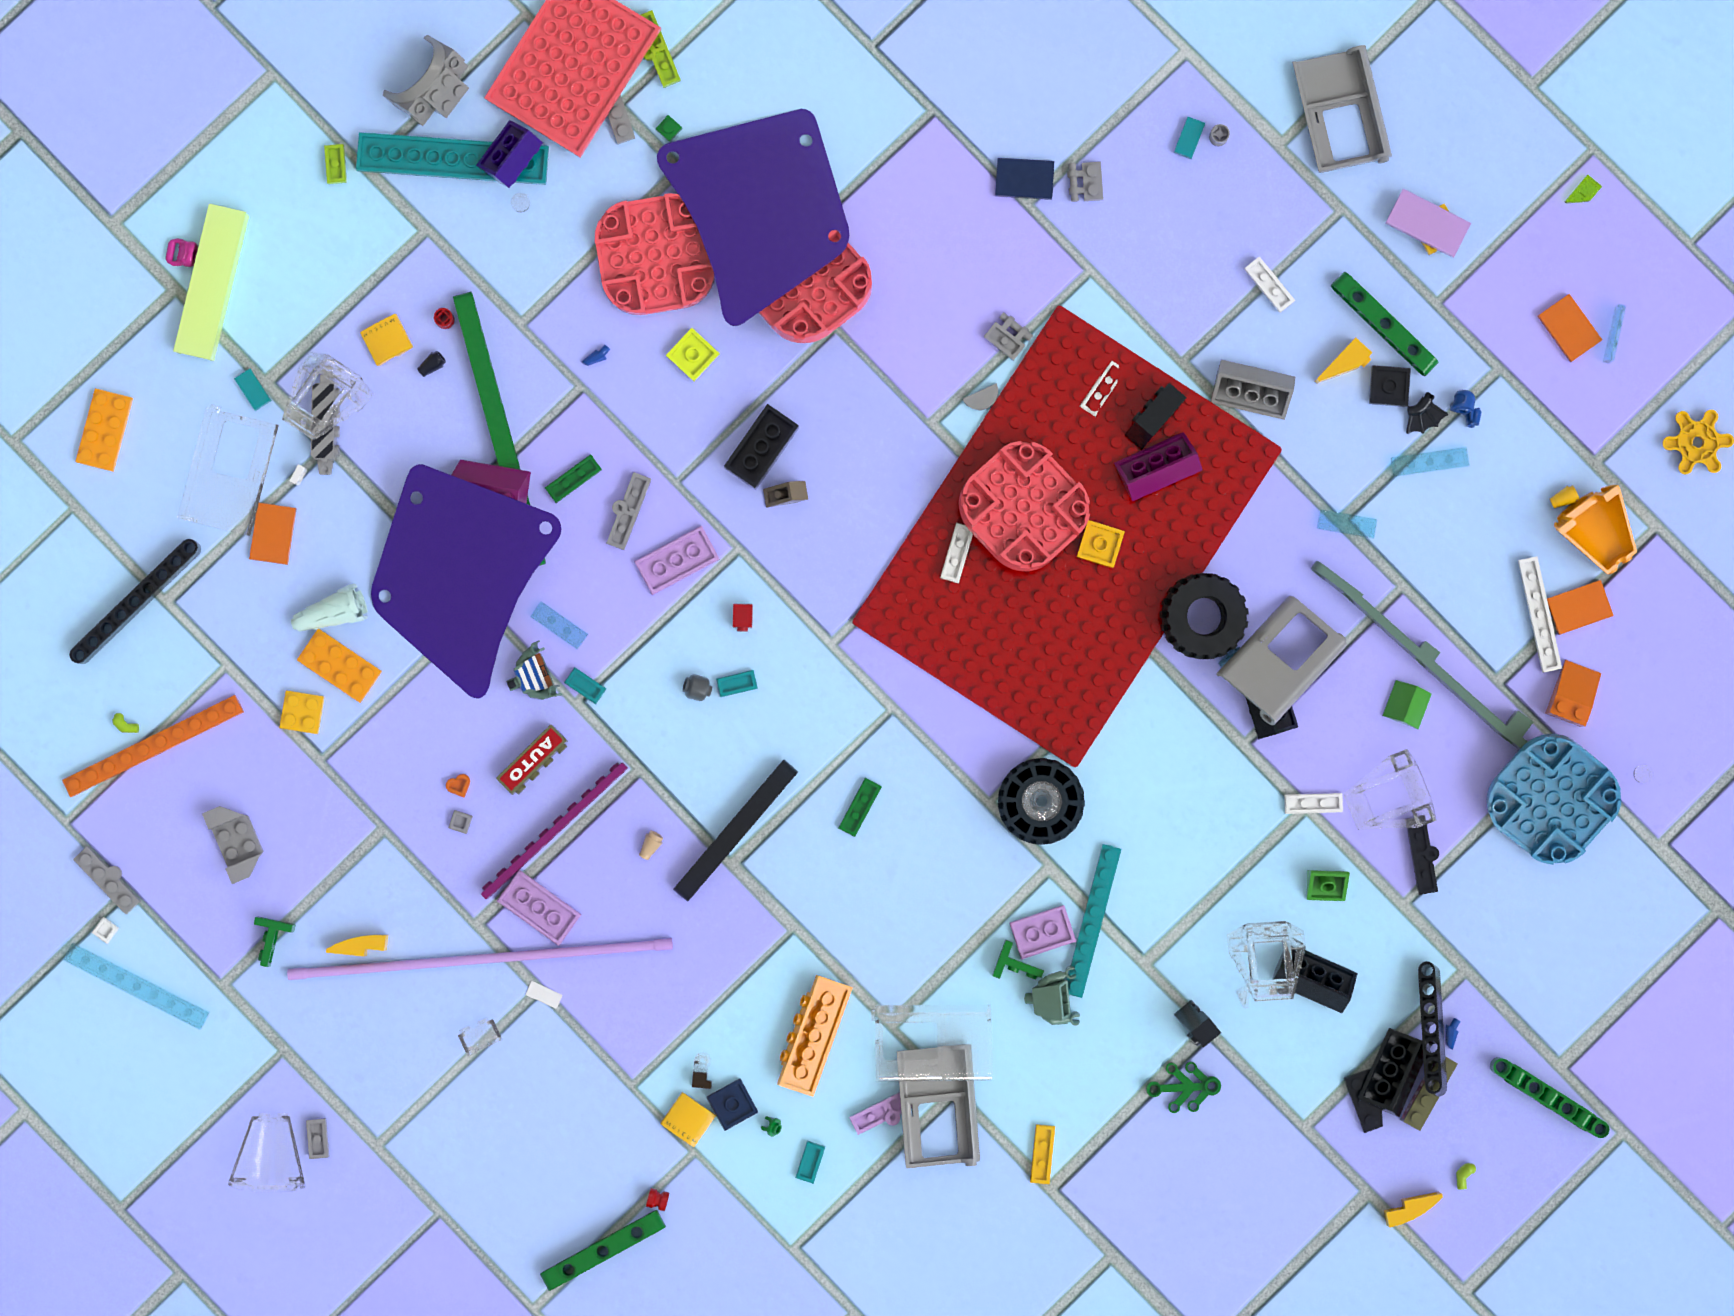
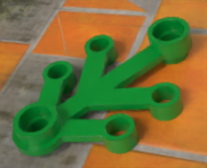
[1146,1061,1221,1113]

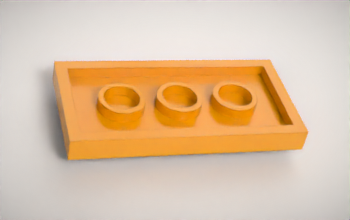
[75,388,133,472]
[297,629,382,703]

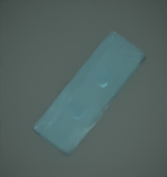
[1603,304,1626,364]
[1317,510,1377,539]
[530,601,589,650]

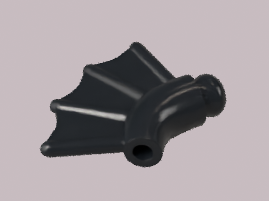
[1406,392,1448,434]

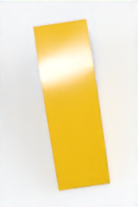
[326,935,389,957]
[1384,1192,1443,1228]

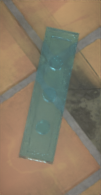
[1390,447,1470,477]

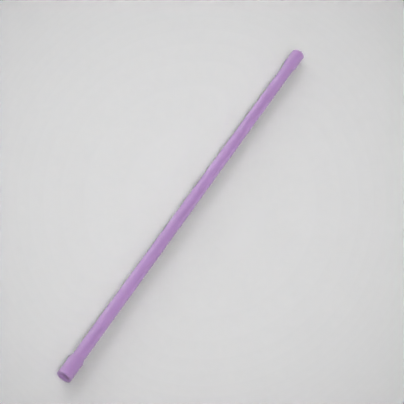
[287,938,673,980]

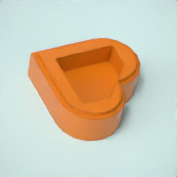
[446,774,471,798]

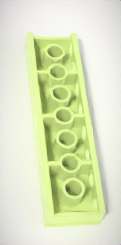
[173,204,249,361]

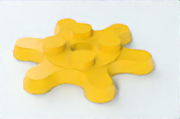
[1662,409,1734,475]

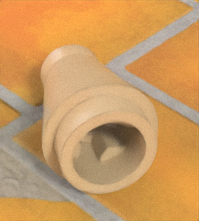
[639,830,663,860]

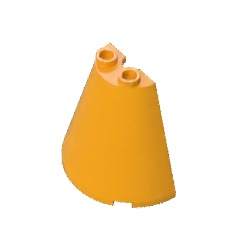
[1554,485,1637,574]

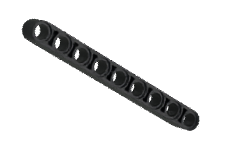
[69,539,201,664]
[673,760,799,902]

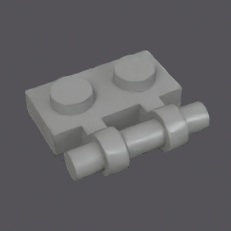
[1067,161,1104,202]
[983,312,1033,361]

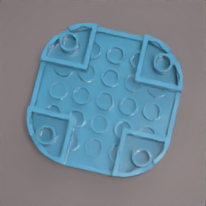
[1486,734,1622,865]

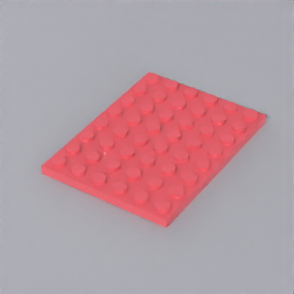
[484,0,661,158]

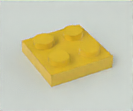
[1077,520,1125,568]
[279,690,325,734]

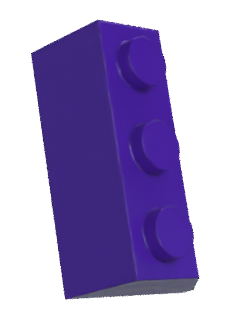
[476,120,543,188]

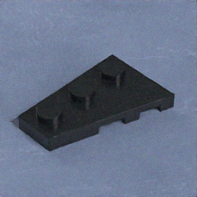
[1343,1068,1383,1133]

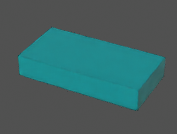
[1174,117,1205,159]
[234,369,272,411]
[564,667,606,704]
[716,670,758,697]
[795,1140,826,1184]

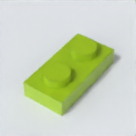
[324,144,347,185]

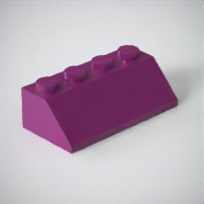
[1114,432,1202,501]
[451,460,531,503]

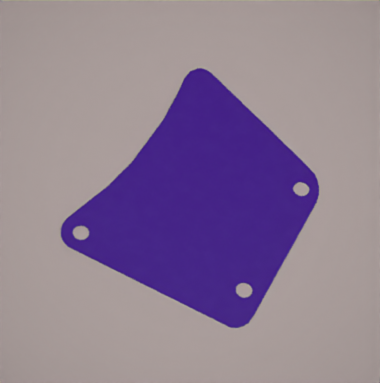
[657,108,850,326]
[371,464,562,699]

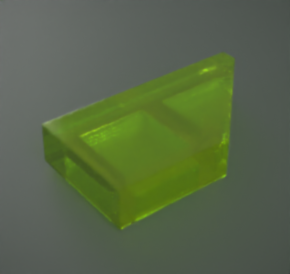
[1564,174,1602,204]

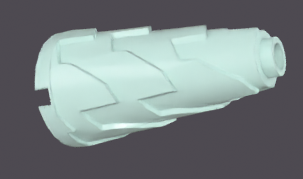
[291,583,368,632]

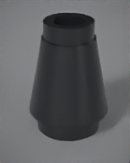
[417,351,446,377]

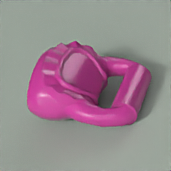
[165,238,198,267]

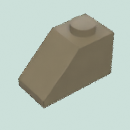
[763,481,809,508]

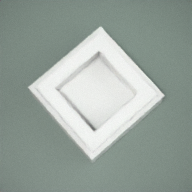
[290,464,307,486]
[91,917,120,944]

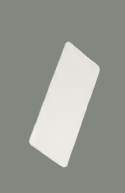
[526,981,563,1009]

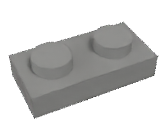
[306,1118,330,1159]

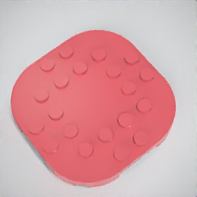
[595,193,715,315]
[759,230,872,343]
[959,441,1090,571]

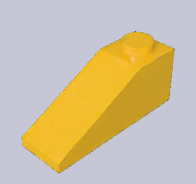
[1314,337,1372,384]

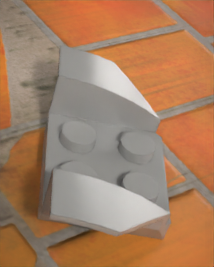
[202,806,264,884]

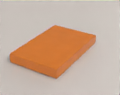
[1537,293,1603,363]
[249,503,297,565]
[1547,580,1614,635]

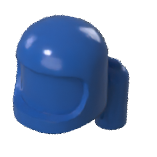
[1450,390,1482,428]

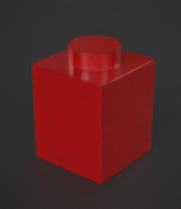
[733,604,753,632]

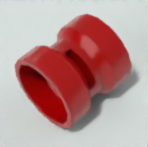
[434,308,455,329]
[646,1188,670,1212]

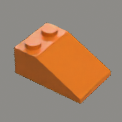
[1545,660,1601,727]

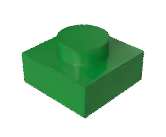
[655,115,683,142]

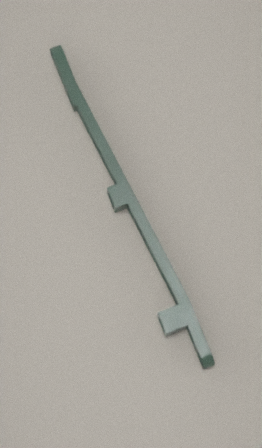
[1311,561,1533,750]

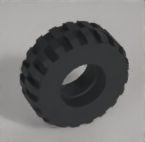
[1159,573,1249,659]

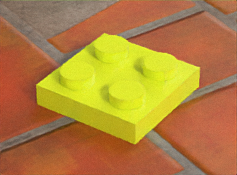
[666,328,720,382]

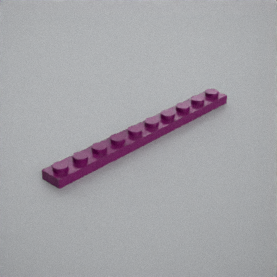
[481,762,628,899]

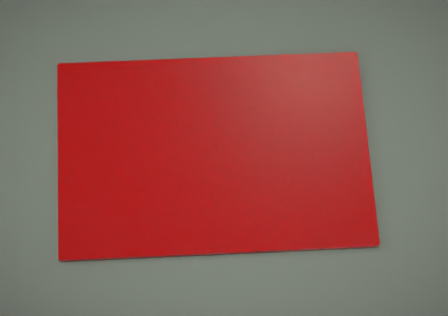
[853,306,1282,767]

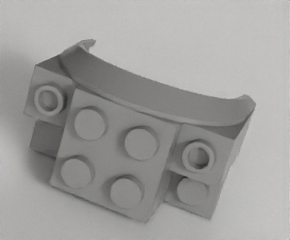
[383,35,469,126]

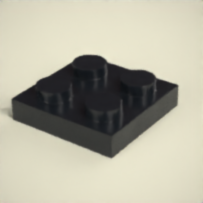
[1369,365,1411,407]

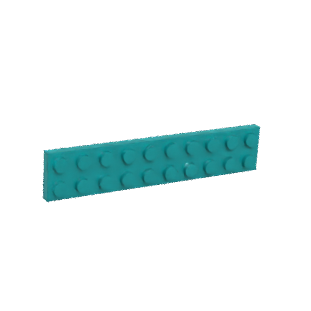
[356,132,549,185]

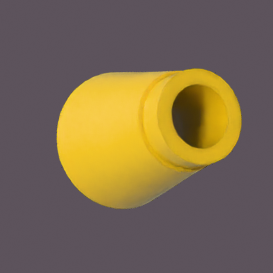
[1549,485,1580,509]

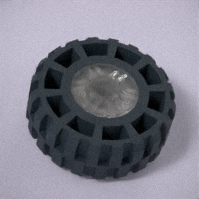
[998,758,1085,845]

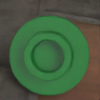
[760,1116,782,1137]

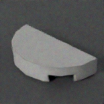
[962,383,999,411]

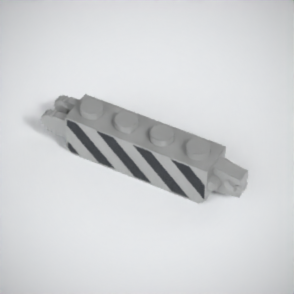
[311,368,341,475]

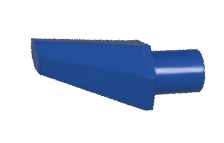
[581,344,610,366]
[1446,1018,1461,1050]

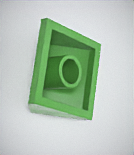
[1382,680,1432,729]
[1307,870,1350,901]

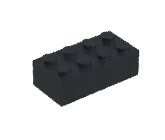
[724,404,799,490]

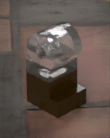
[692,1052,712,1089]

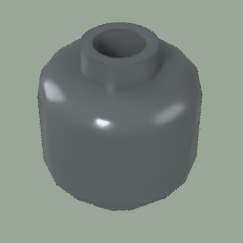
[682,674,712,701]

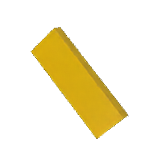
[1030,1124,1055,1185]

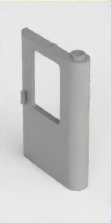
[1292,45,1392,173]
[1216,596,1347,725]
[897,1045,980,1169]

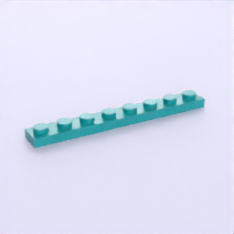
[1067,844,1122,998]

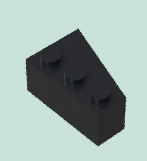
[1125,383,1187,450]
[1174,1000,1222,1048]

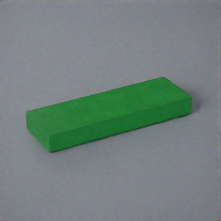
[545,454,602,504]
[838,778,882,837]

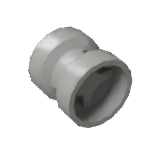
[1209,124,1230,147]

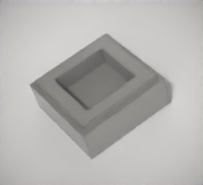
[448,810,473,834]

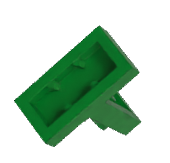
[254,916,296,967]
[992,939,1044,980]

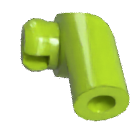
[112,713,139,733]
[1456,1163,1476,1190]

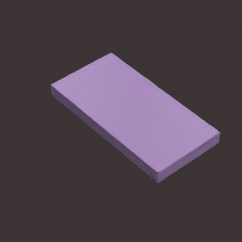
[1385,189,1471,258]
[634,526,720,595]
[497,870,582,946]

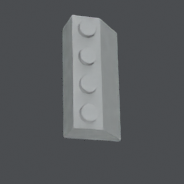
[1210,359,1296,420]

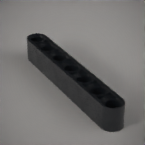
[1418,961,1447,1097]

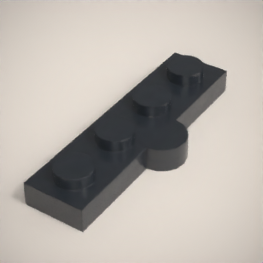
[1405,816,1439,895]

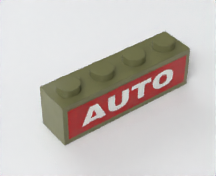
[496,724,568,795]
[1400,1056,1458,1131]

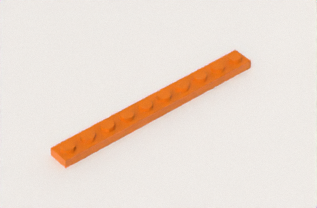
[62,695,244,797]

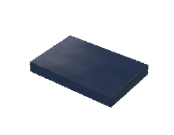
[995,158,1055,200]

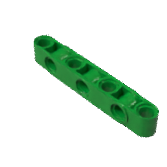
[1331,272,1439,377]
[1490,1057,1610,1138]
[540,1210,666,1291]

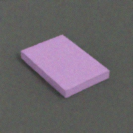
[1009,905,1076,960]

